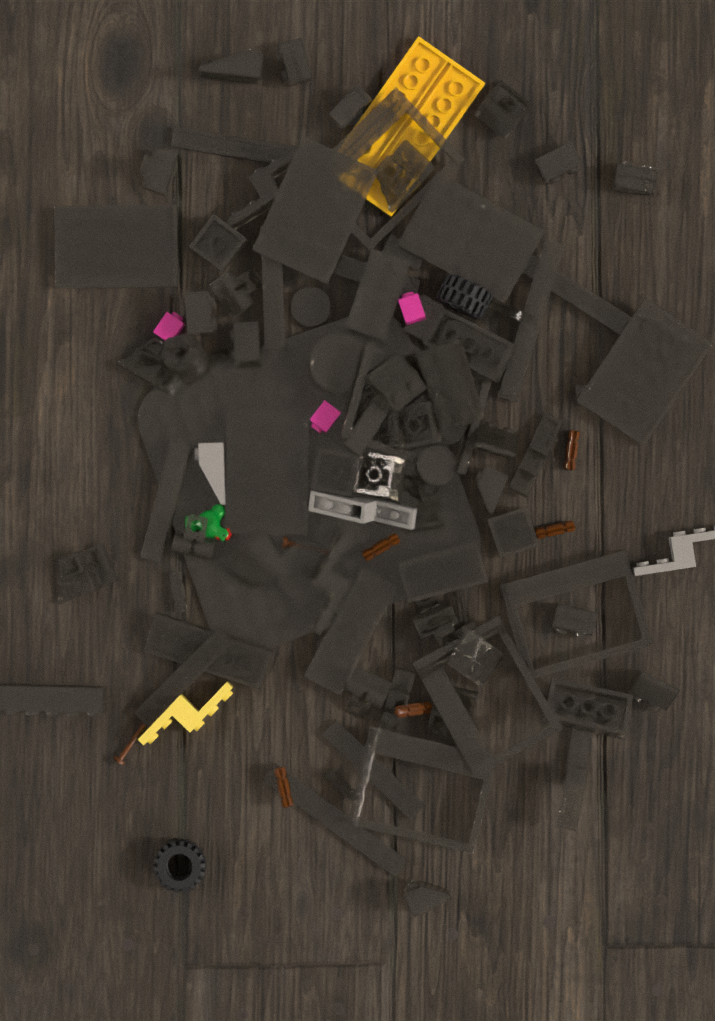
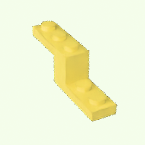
[138,681,233,745]

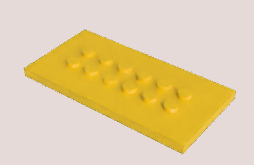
[324,36,485,217]

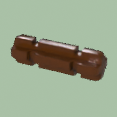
[564,430,580,470]
[535,520,575,539]
[362,533,400,561]
[395,701,433,718]
[274,767,293,808]

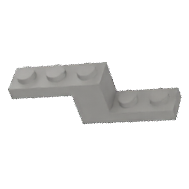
[308,490,417,530]
[632,526,715,576]

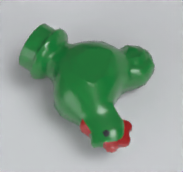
[185,504,232,542]

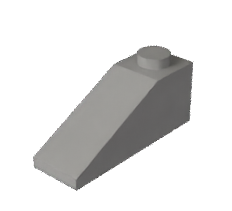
[195,443,226,505]

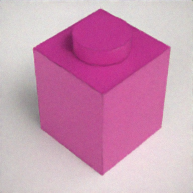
[398,292,426,325]
[153,311,185,345]
[310,400,341,433]

